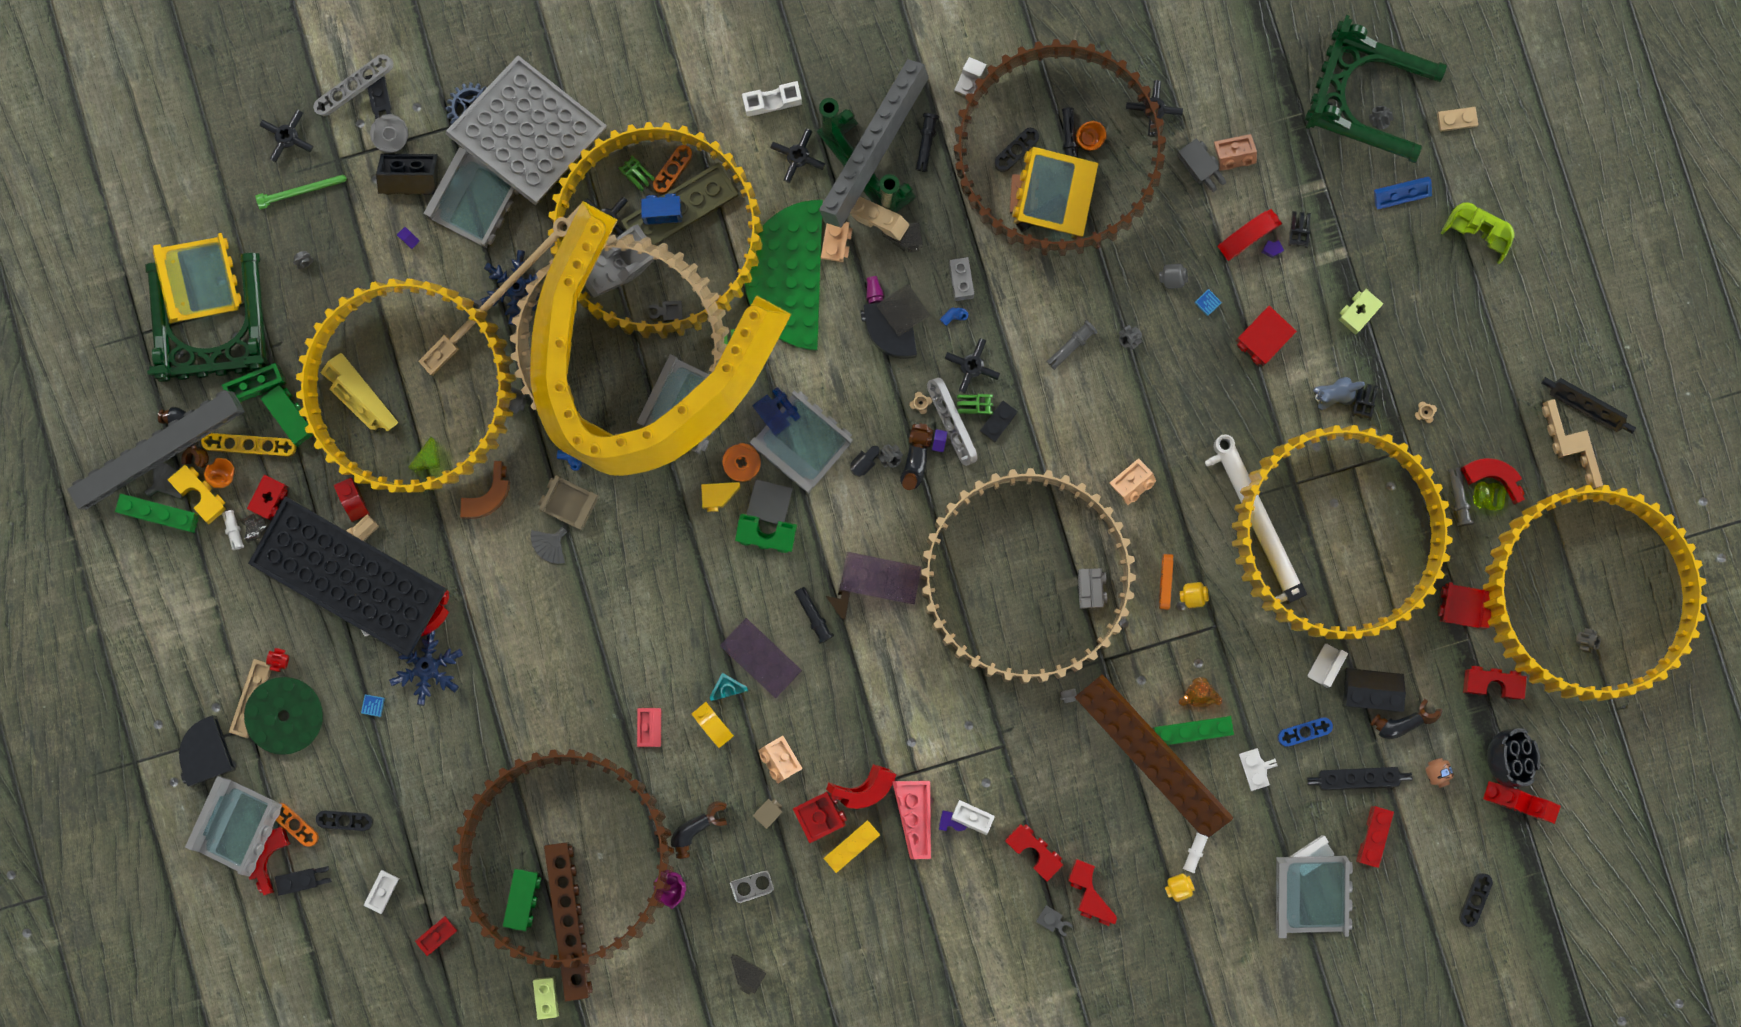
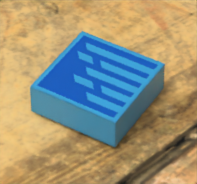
[1194,289,1222,316]
[361,694,385,717]

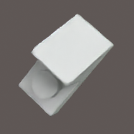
[954,57,987,96]

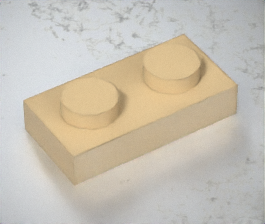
[1437,107,1478,132]

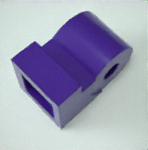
[938,810,967,831]

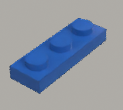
[1374,176,1432,210]

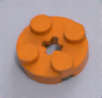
[722,443,761,482]

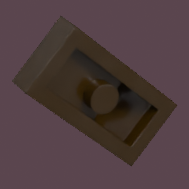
[826,580,852,620]

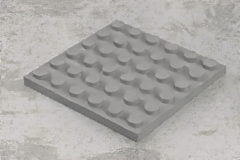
[445,56,607,206]

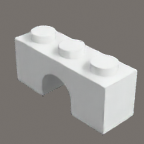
[742,81,802,117]

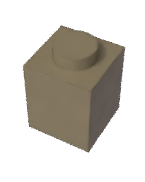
[753,799,783,829]

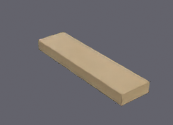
[229,659,272,738]

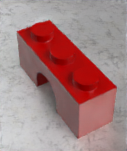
[1463,666,1527,700]
[1356,806,1394,868]
[1004,824,1063,882]

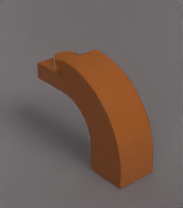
[460,461,511,519]

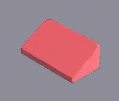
[637,708,661,747]

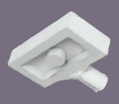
[1239,748,1278,791]

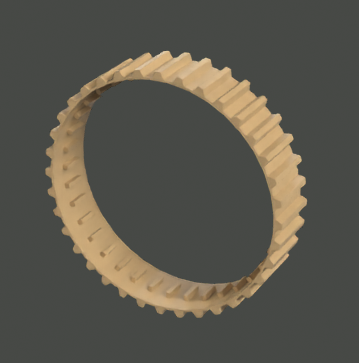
[510,234,729,435]
[920,468,1136,684]

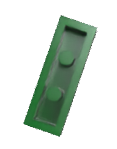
[222,363,287,403]
[260,385,314,447]
[503,868,542,931]

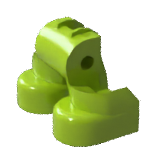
[1441,202,1514,264]

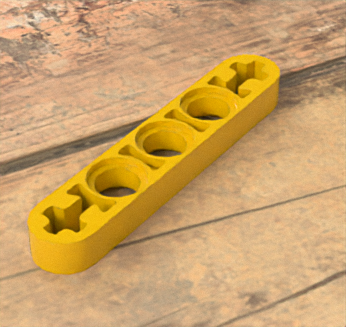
[201,433,297,457]

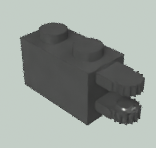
[1176,138,1226,192]

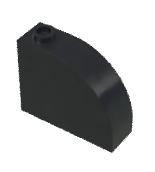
[860,299,917,359]
[179,715,236,786]

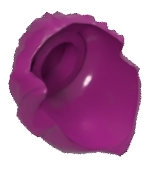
[654,872,686,909]

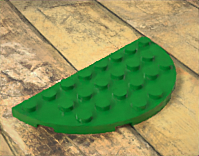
[745,200,823,351]

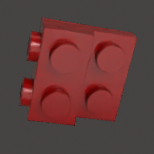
[793,791,847,843]

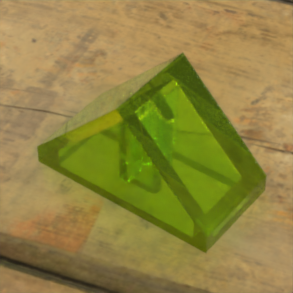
[408,437,440,471]

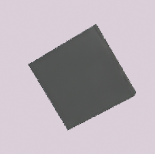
[747,479,793,524]

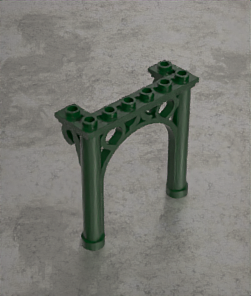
[1305,15,1447,163]
[817,98,916,213]
[145,253,271,382]

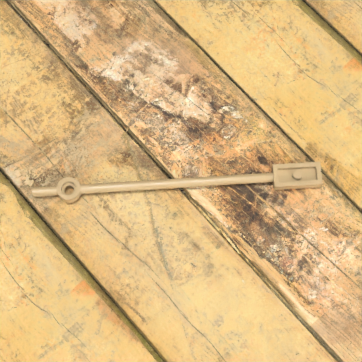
[418,204,581,376]

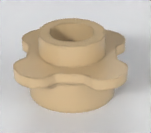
[910,392,932,414]
[1415,402,1437,423]

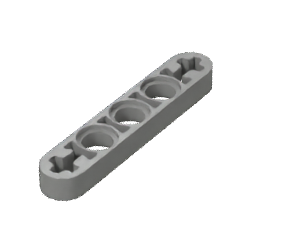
[313,54,393,116]
[927,377,977,466]

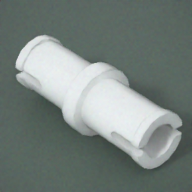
[222,510,244,550]
[1183,832,1208,873]

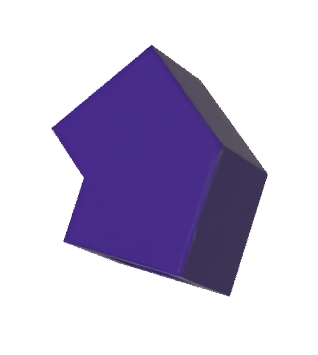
[397,227,420,249]
[1261,240,1284,258]
[932,429,948,452]

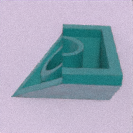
[710,673,748,701]

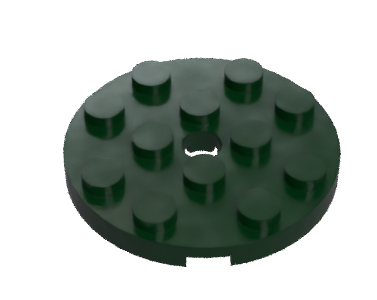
[244,677,323,755]

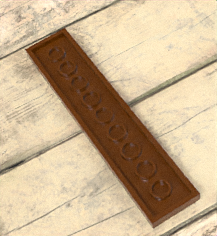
[1075,674,1234,838]

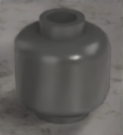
[1159,264,1188,289]
[509,387,527,414]

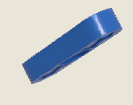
[1277,718,1333,746]

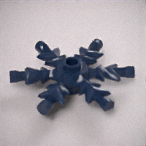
[480,250,540,326]
[389,630,463,706]

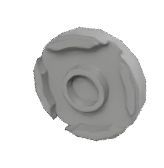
[370,114,409,153]

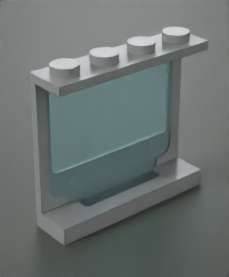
[423,147,519,248]
[637,354,716,454]
[749,390,853,494]
[185,776,282,877]
[1276,856,1353,938]

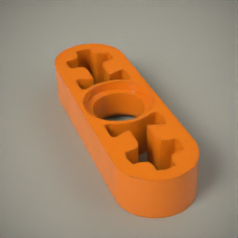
[653,145,693,194]
[1159,554,1173,610]
[276,803,319,847]

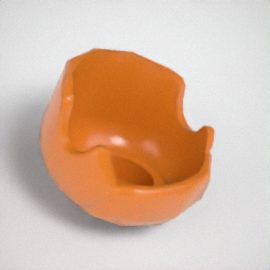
[1076,121,1107,151]
[204,458,235,488]

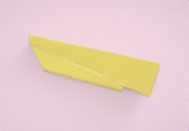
[320,353,398,431]

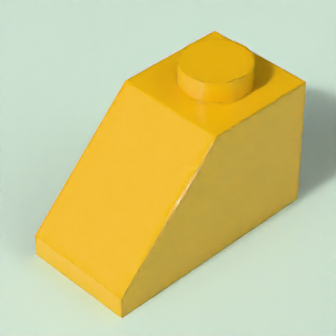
[701,482,741,512]

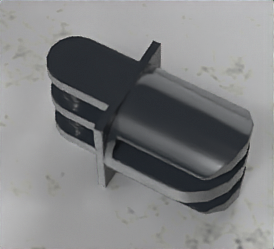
[1288,211,1311,248]
[1352,384,1378,421]
[850,445,880,477]

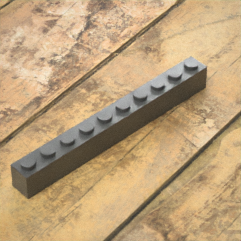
[819,59,929,228]
[67,390,245,510]

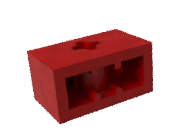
[247,475,288,520]

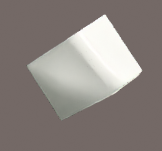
[730,871,774,903]

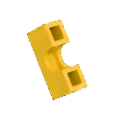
[168,465,226,525]
[823,820,880,873]

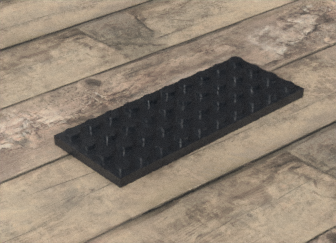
[248,496,447,657]

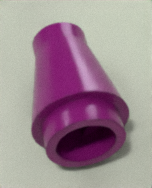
[866,276,885,304]

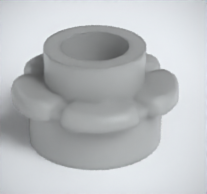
[1060,689,1077,703]

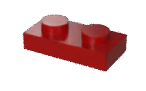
[415,916,458,956]

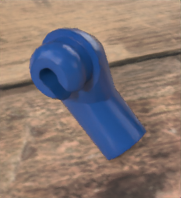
[939,307,969,326]
[557,450,582,471]

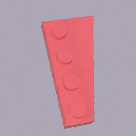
[892,781,931,859]

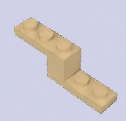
[1542,399,1603,489]

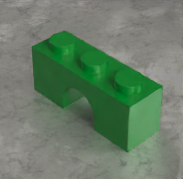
[735,514,797,553]

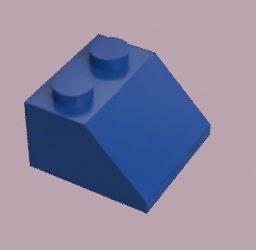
[641,194,682,225]

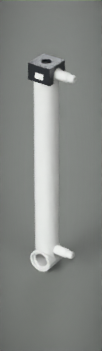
[1205,435,1308,604]

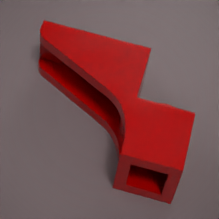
[1483,781,1561,824]
[1067,859,1117,926]

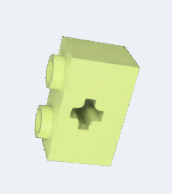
[1339,289,1383,335]
[533,976,559,1020]

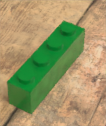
[115,494,200,533]
[1152,716,1234,745]

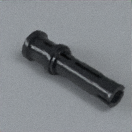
[1062,107,1079,166]
[915,113,940,172]
[794,587,834,644]

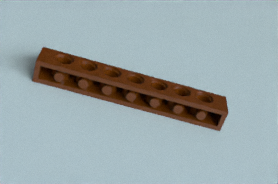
[544,842,593,1001]

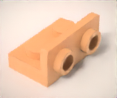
[821,222,853,262]
[1110,458,1156,505]
[758,736,802,783]

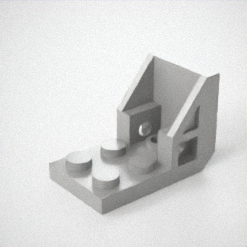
[585,224,655,298]

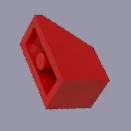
[334,478,370,522]

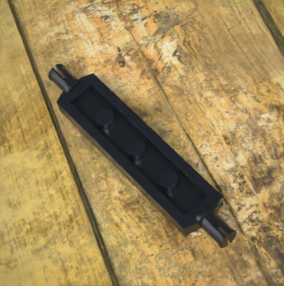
[1541,377,1636,434]
[1307,767,1412,791]

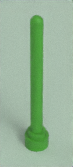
[255,175,346,210]

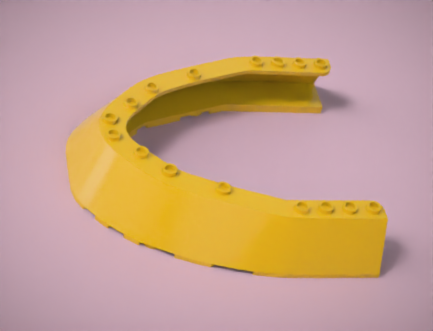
[530,201,791,476]

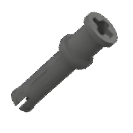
[1046,320,1098,370]
[1448,468,1474,527]

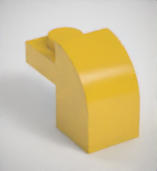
[692,702,734,748]

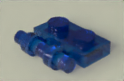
[752,387,801,437]

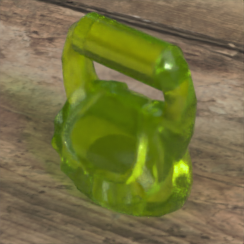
[1473,482,1506,511]

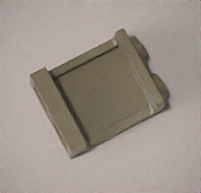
[538,475,599,531]

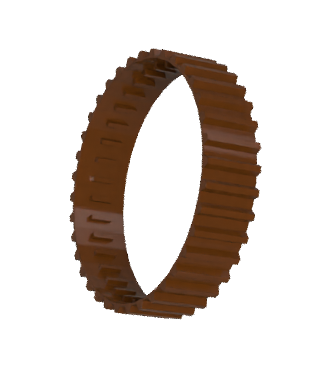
[953,39,1166,256]
[453,749,674,968]

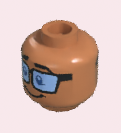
[1425,758,1454,788]

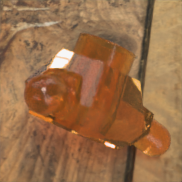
[1179,677,1222,707]

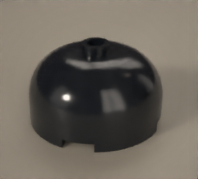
[1487,728,1540,787]

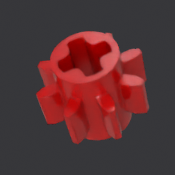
[266,648,289,672]

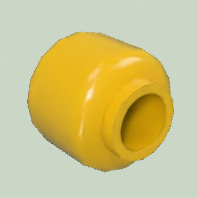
[1180,582,1209,608]
[1165,873,1195,902]

